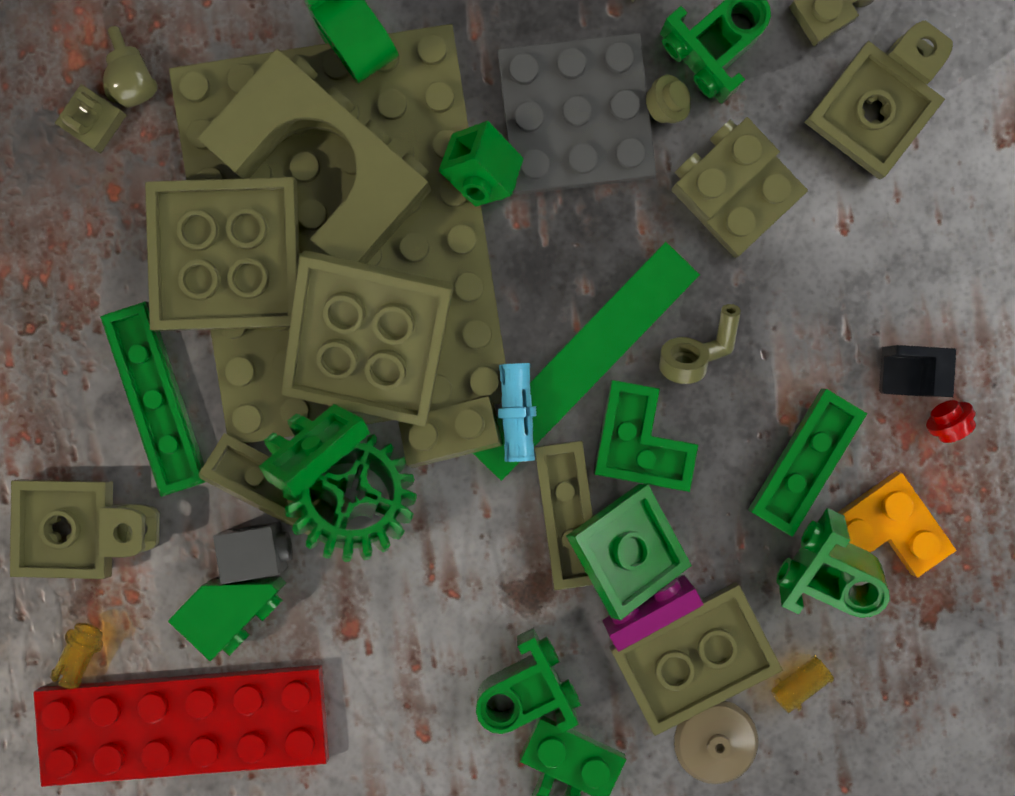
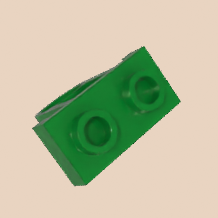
[304,0,399,84]
[660,0,771,105]
[776,508,890,618]
[476,627,582,734]

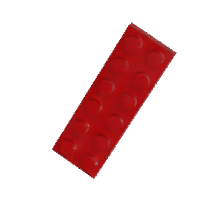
[33,665,329,787]

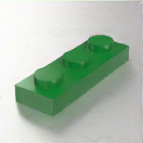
[748,389,868,537]

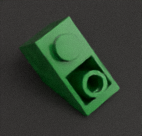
[168,576,287,661]

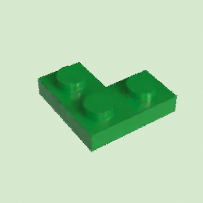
[594,380,698,492]

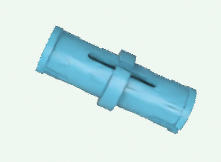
[498,363,537,462]

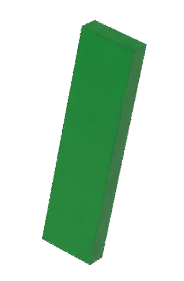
[100,301,206,497]

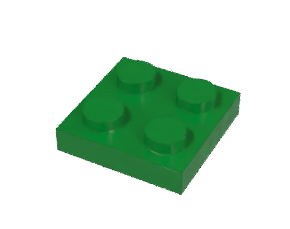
[566,484,692,620]

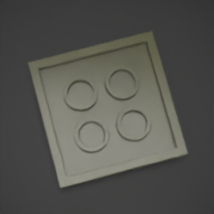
[145,177,299,331]
[281,250,454,427]

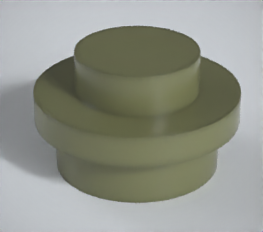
[646,75,691,124]

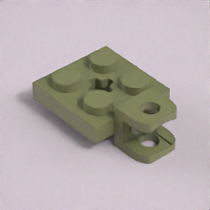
[804,21,953,180]
[10,479,160,579]

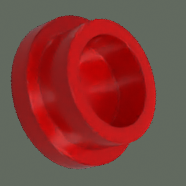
[926,400,976,443]

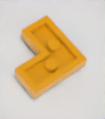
[838,471,957,578]

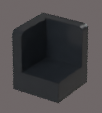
[879,345,956,397]

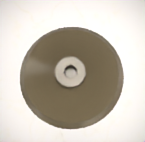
[674,701,758,784]

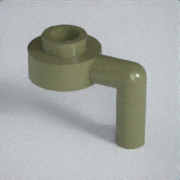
[659,304,741,384]

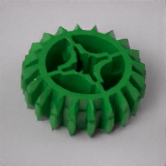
[283,434,417,562]

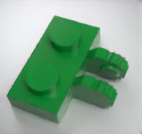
[258,404,370,498]
[520,715,627,796]

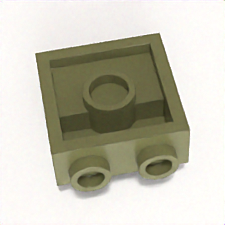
[671,117,808,258]

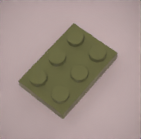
[609,582,783,736]

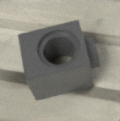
[213,521,293,584]

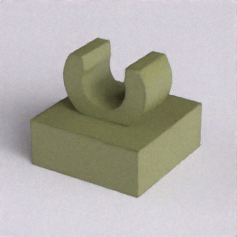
[55,84,127,154]

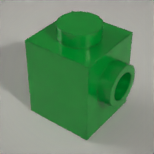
[438,120,524,207]

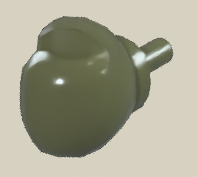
[103,26,158,108]

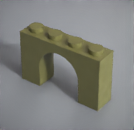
[198,49,431,264]

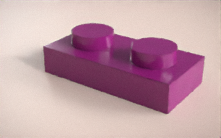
[602,575,704,652]

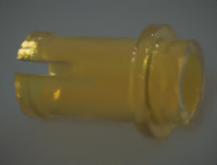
[50,623,103,689]
[770,655,835,714]

